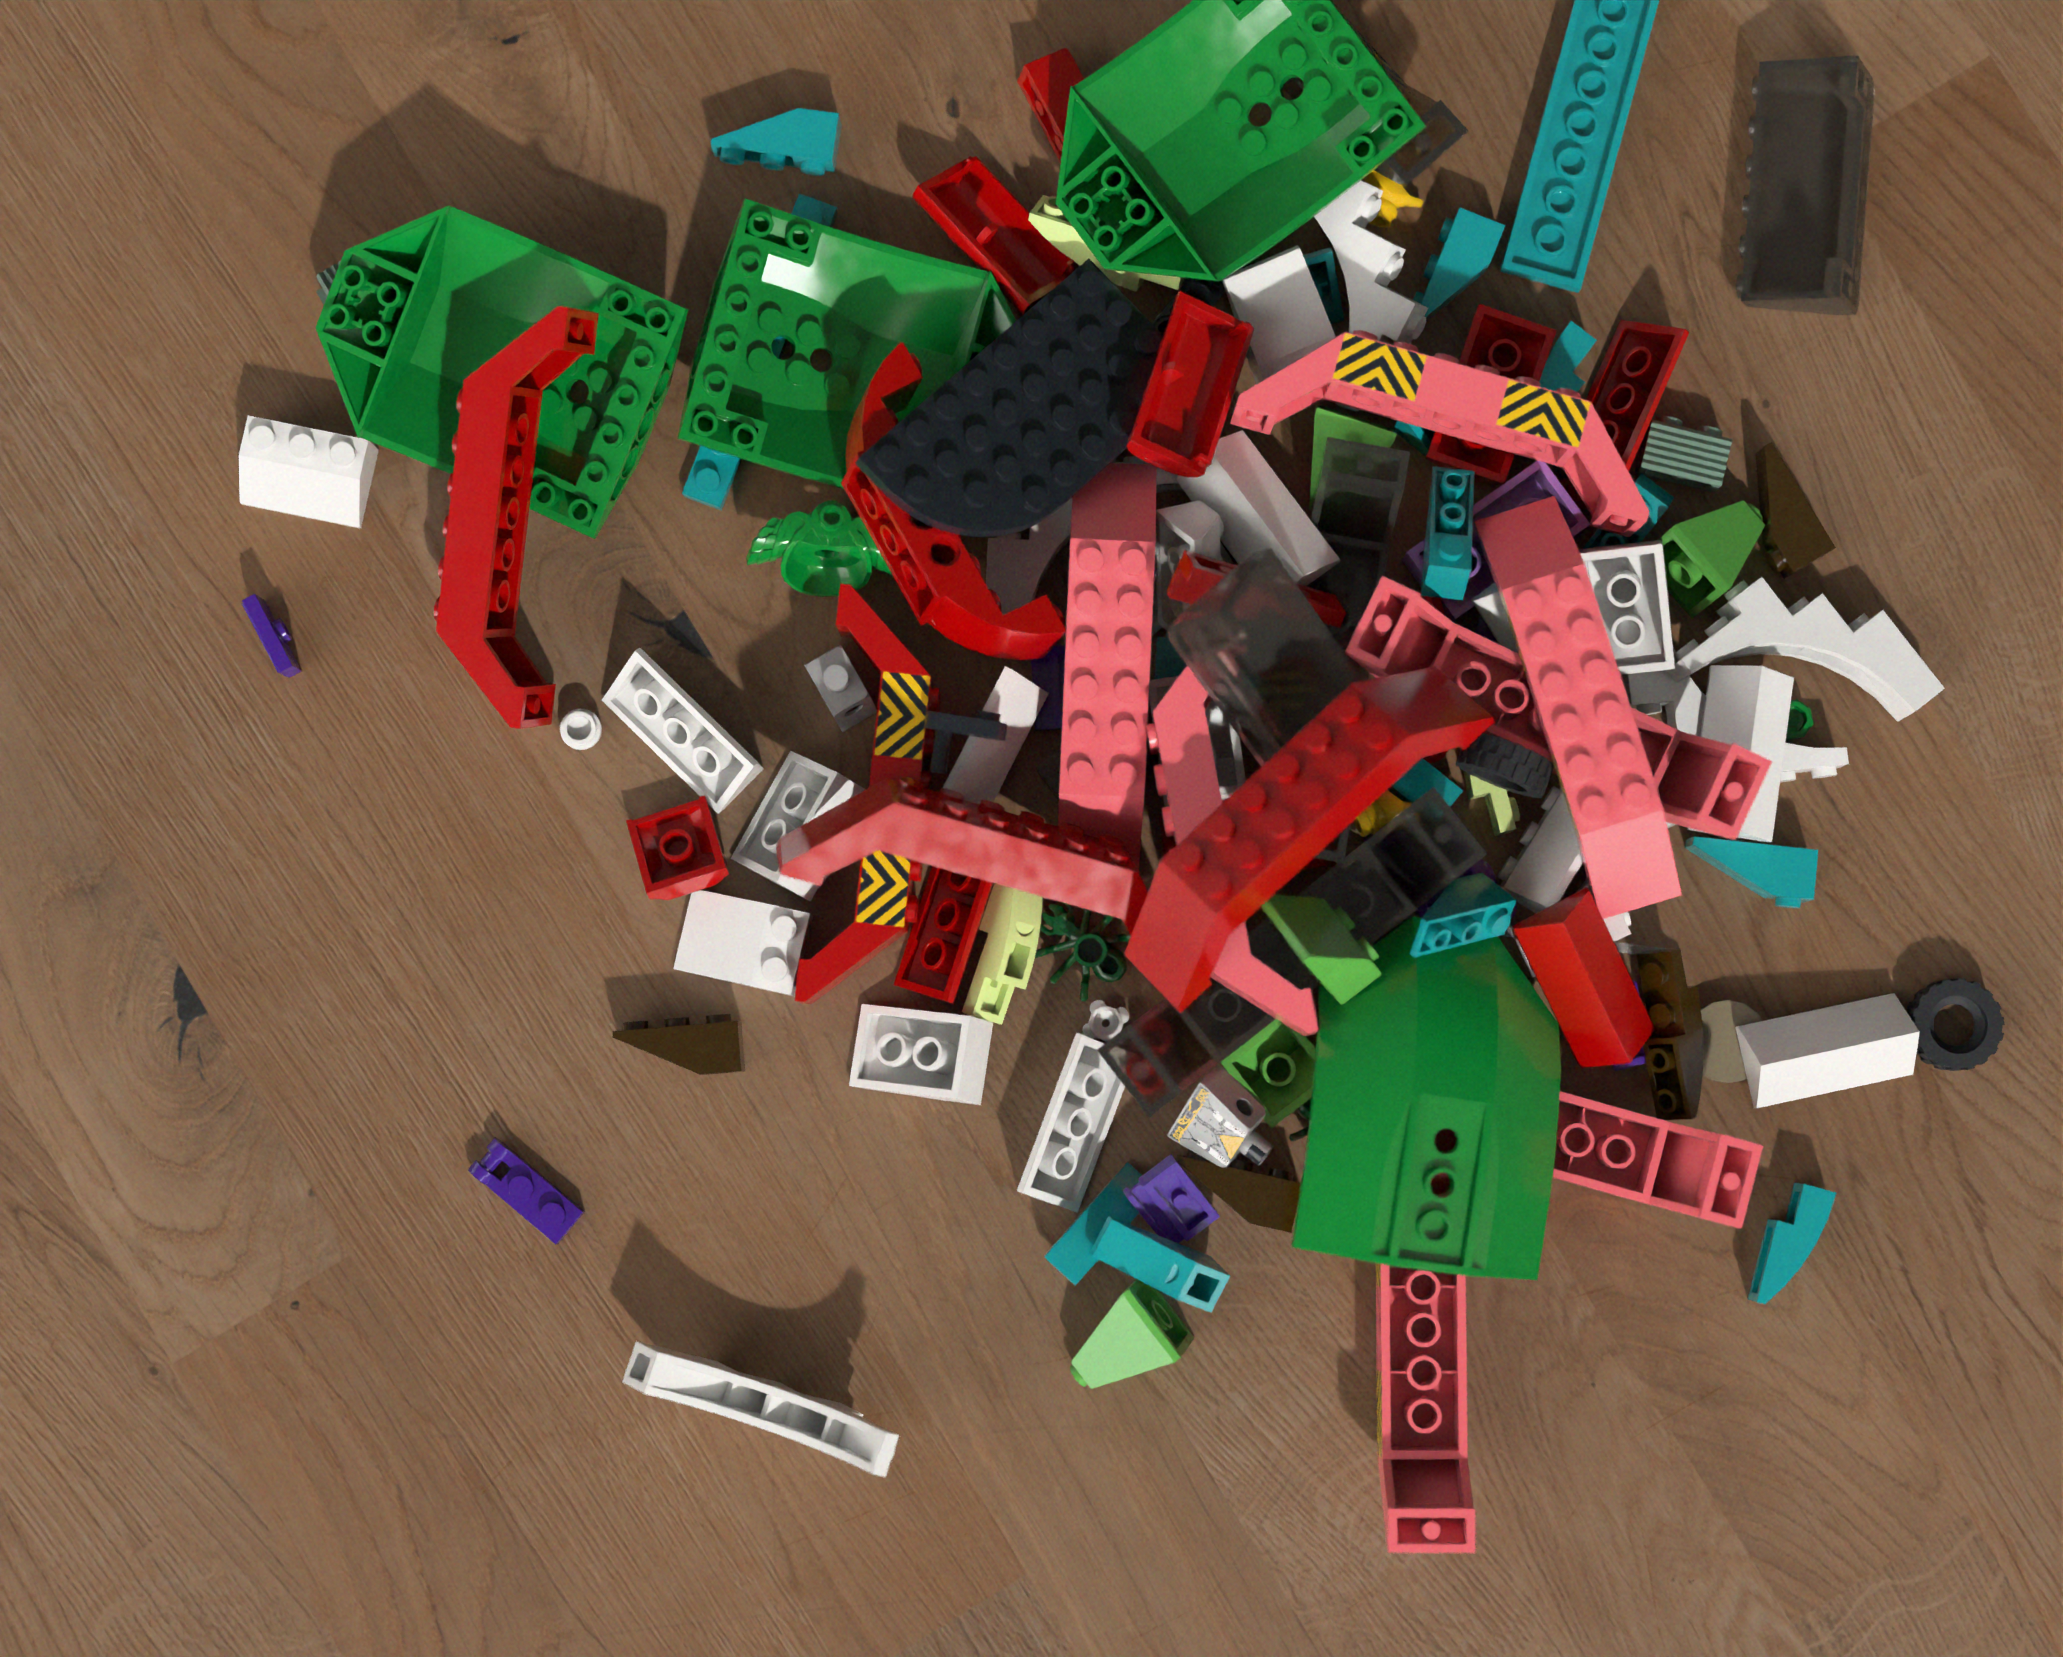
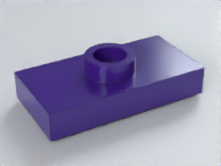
[241,594,302,678]

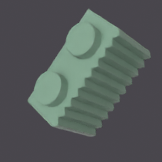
[1635,416,1732,493]

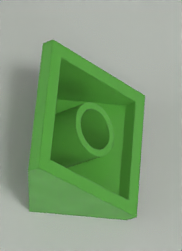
[1220,1018,1316,1129]

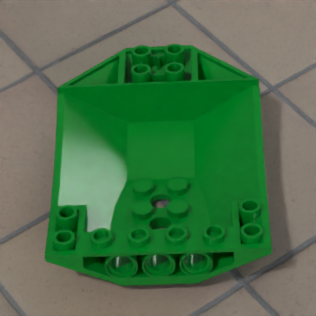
[1055,0,1427,282]
[677,198,1017,489]
[315,206,689,539]
[1291,916,1561,1280]

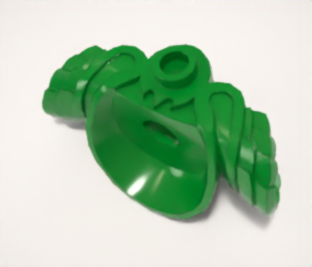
[746,500,893,597]

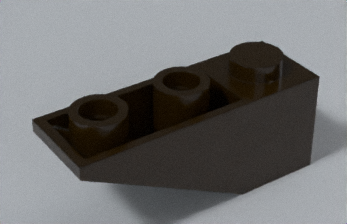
[612,1014,745,1075]
[1176,1149,1301,1233]

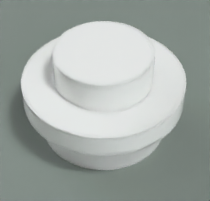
[560,709,602,750]

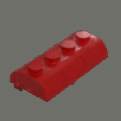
[912,156,1076,316]
[1127,291,1255,477]

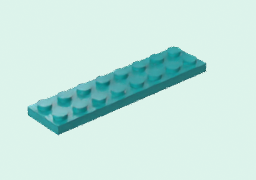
[1500,0,1659,293]

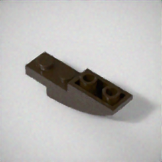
[1636,948,1704,1120]

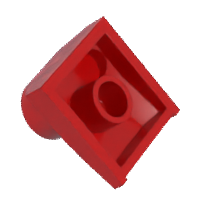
[626,795,729,900]

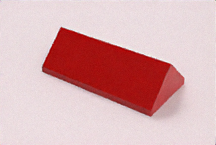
[1425,303,1557,485]
[1557,320,1689,472]
[893,866,994,1005]
[1511,887,1655,1068]

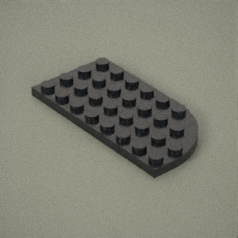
[855,259,1164,537]

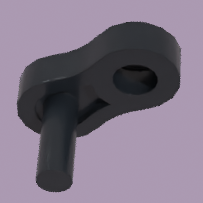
[924,710,1008,774]

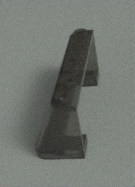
[1736,55,1875,315]
[1168,548,1364,767]

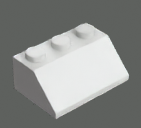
[239,415,379,529]
[1156,500,1224,655]
[731,751,865,901]
[1497,786,1583,913]

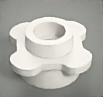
[1082,1000,1129,1047]

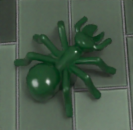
[1035,903,1131,1001]

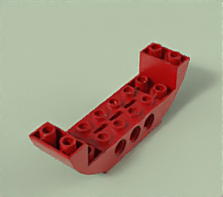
[841,342,1066,660]

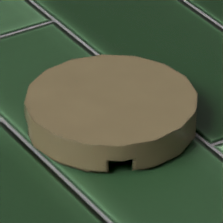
[1701,1000,1763,1083]

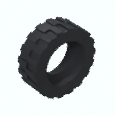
[1455,733,1554,798]
[1907,978,2005,1071]

